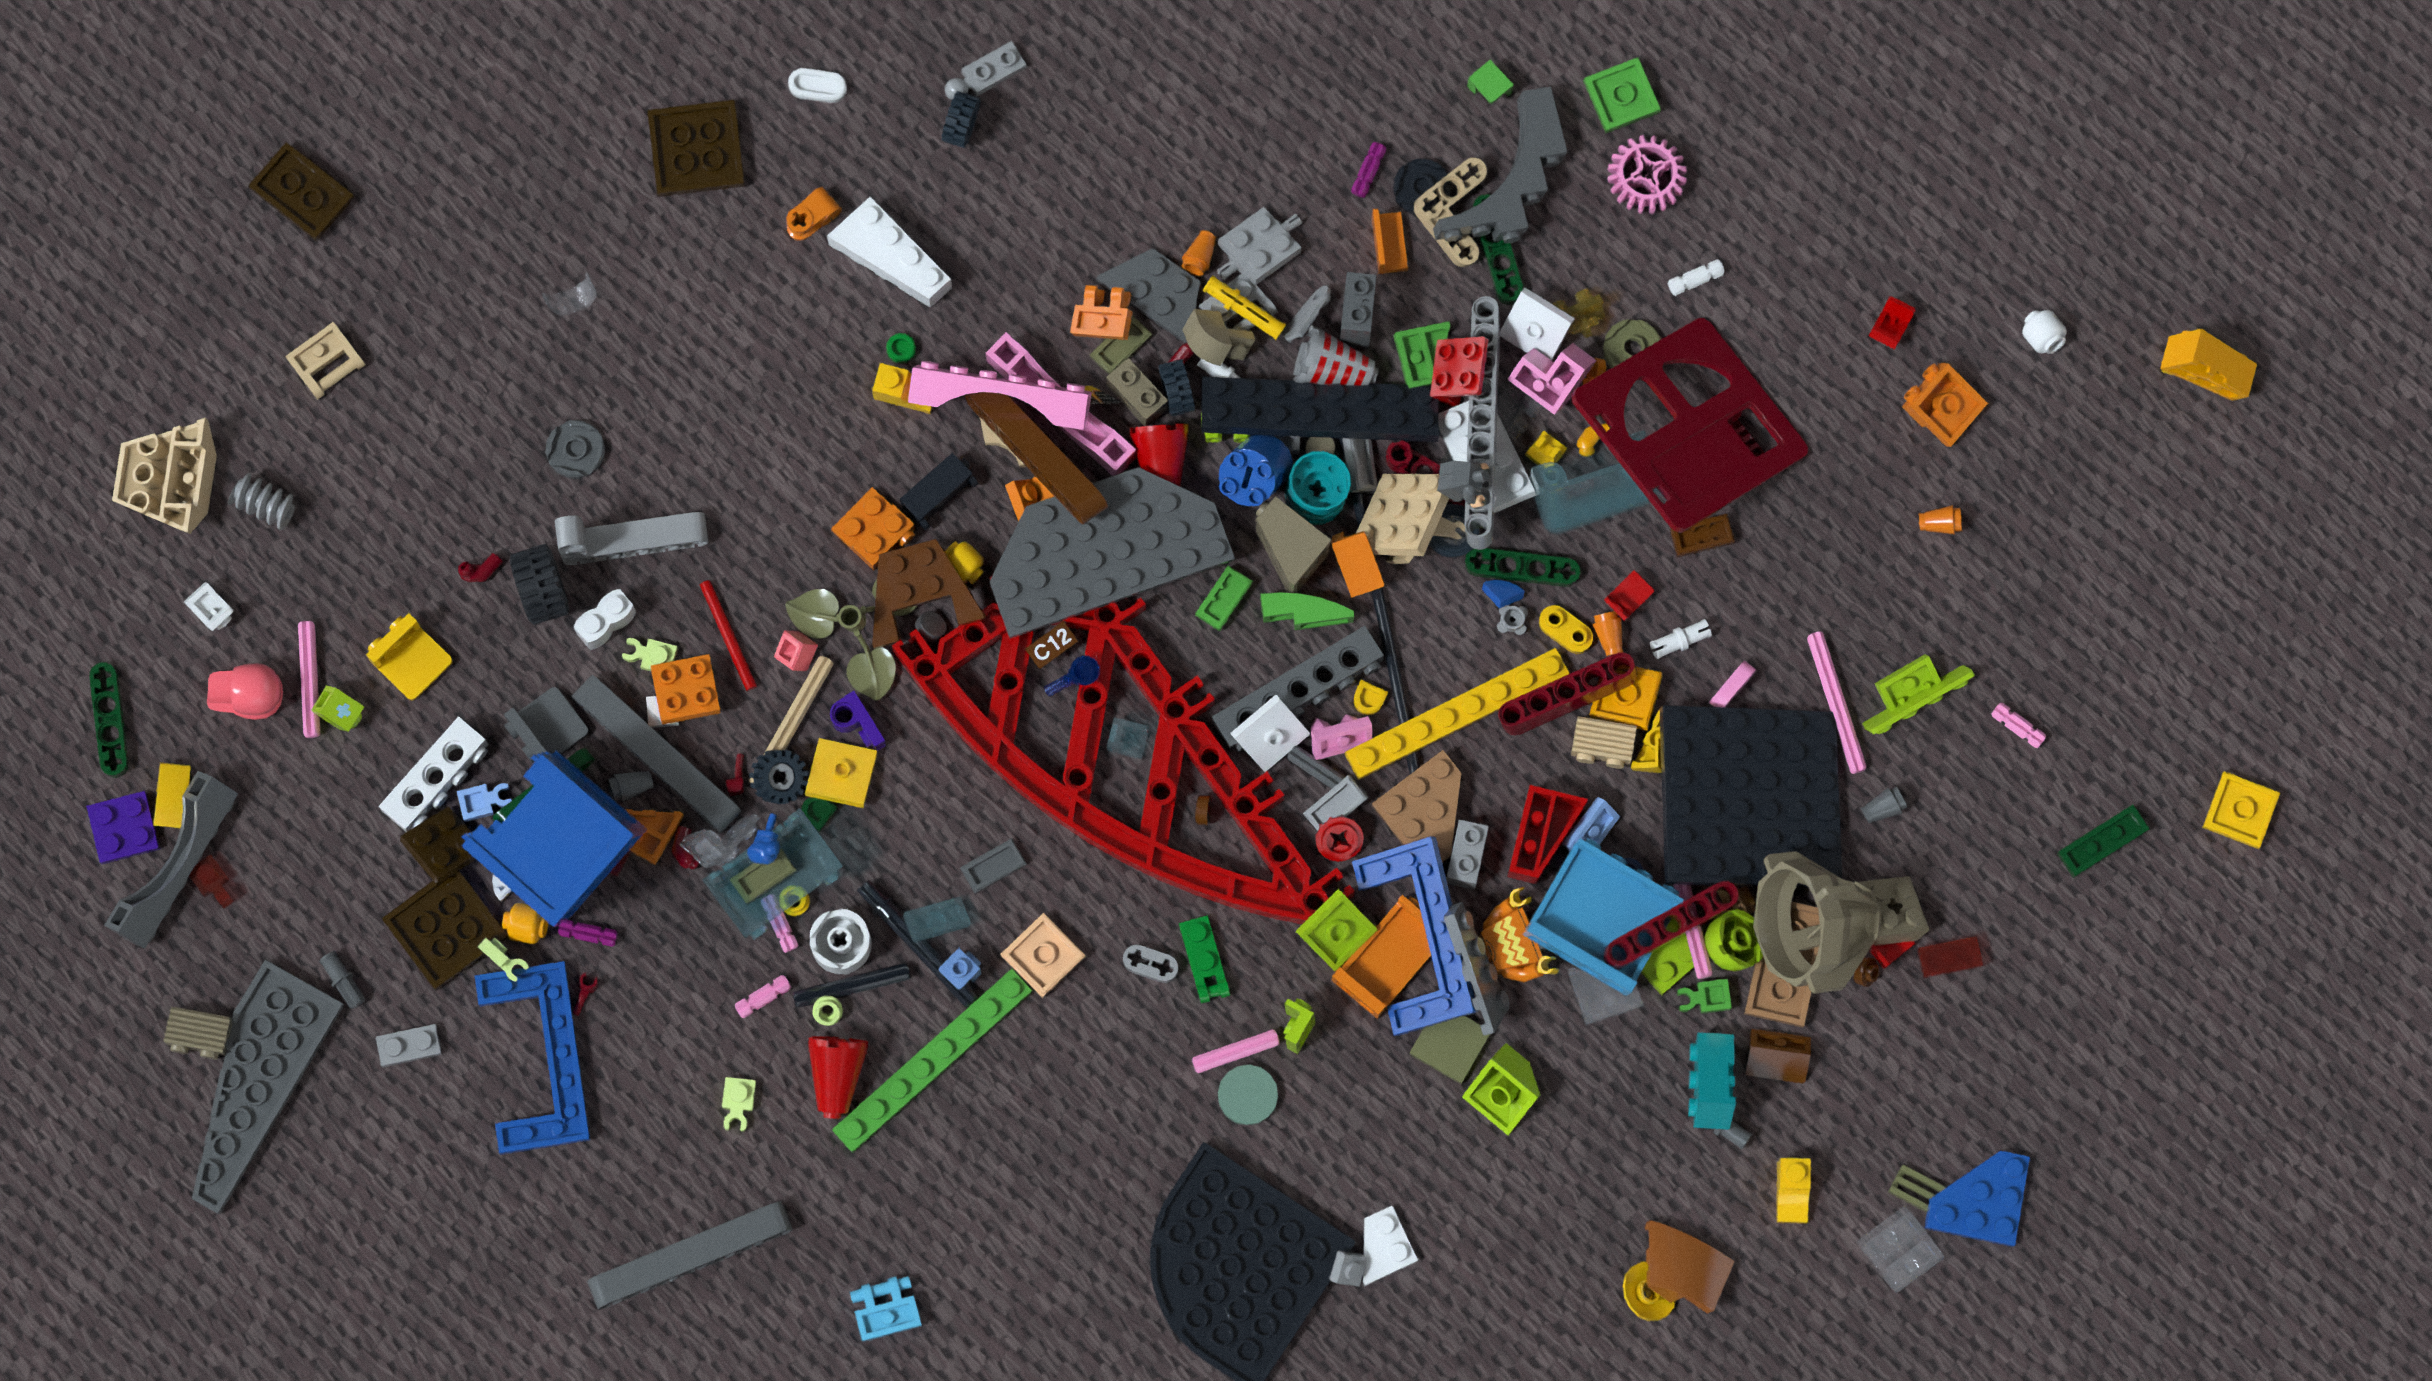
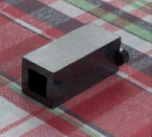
[900,452,979,530]

